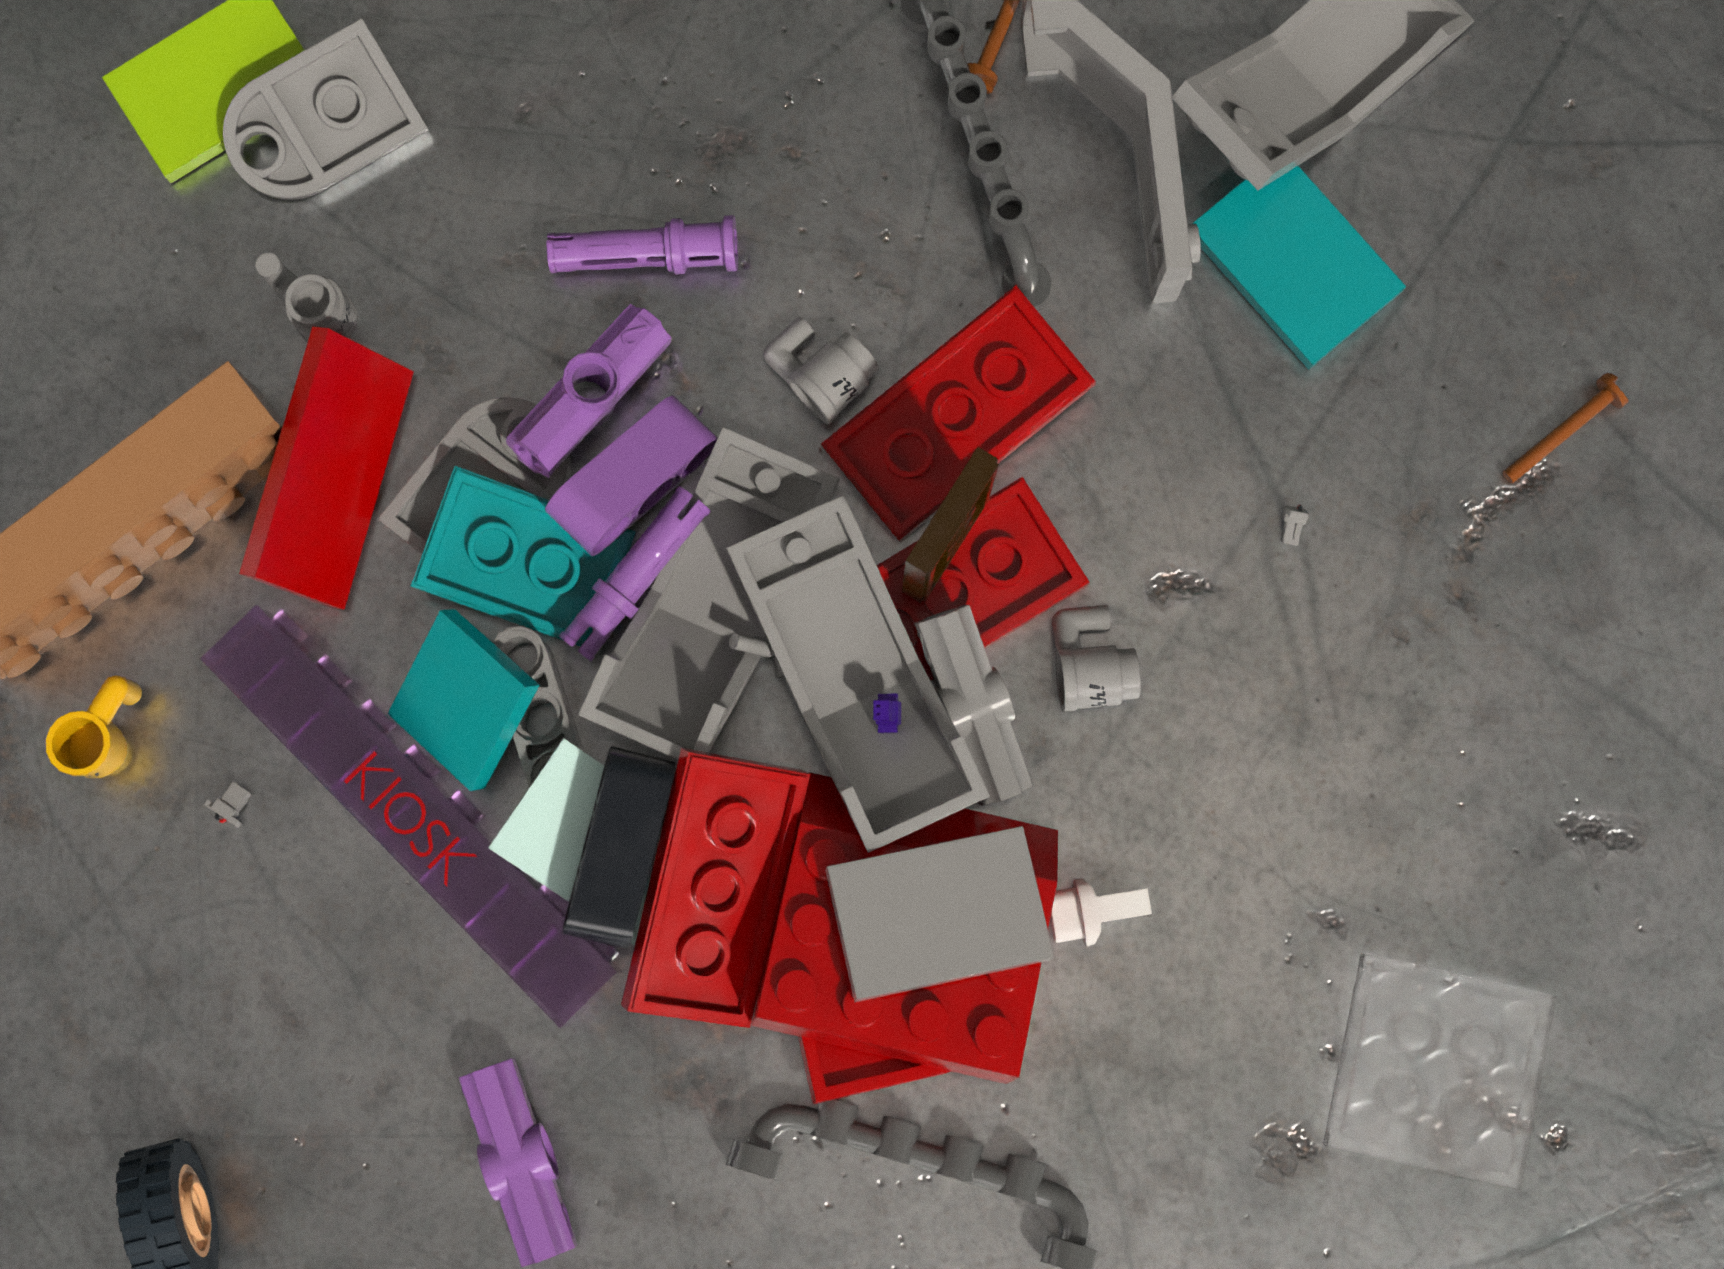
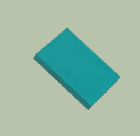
[1192,166,1406,370]
[411,466,636,647]

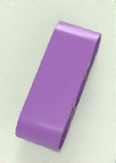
[545,395,718,556]

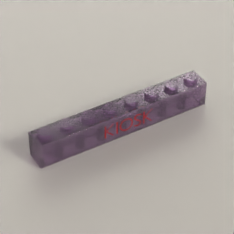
[200,604,623,1029]

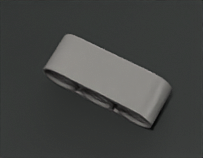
[492,626,585,787]

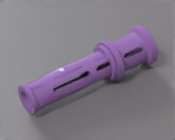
[546,215,738,275]

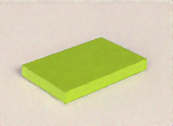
[102,0,305,183]

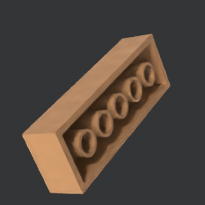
[0,361,284,679]

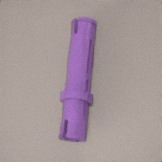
[559,486,711,662]

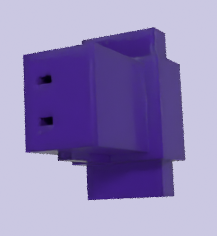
[873,693,901,733]

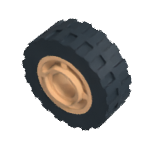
[116,1138,220,1269]

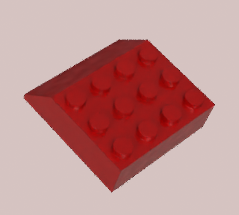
[751,772,1058,1084]

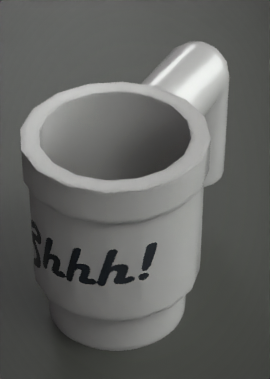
[255,252,358,343]
[763,316,880,424]
[1052,605,1141,712]

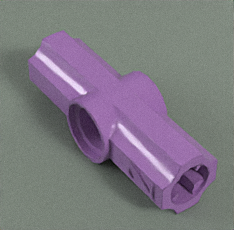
[506,304,671,478]
[459,1058,578,1267]

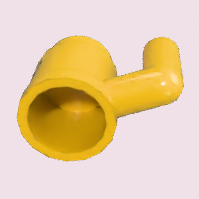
[46,675,142,778]

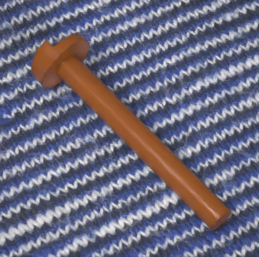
[967,0,1020,94]
[1502,373,1629,484]

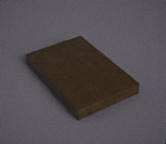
[902,447,999,603]

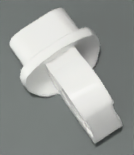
[1050,878,1152,946]

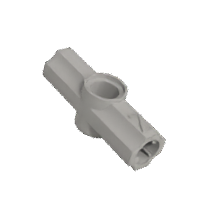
[914,605,1033,806]

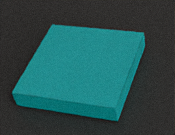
[387,609,540,791]

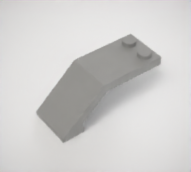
[1020,0,1201,304]
[1172,0,1475,190]
[578,427,840,759]
[726,495,990,853]

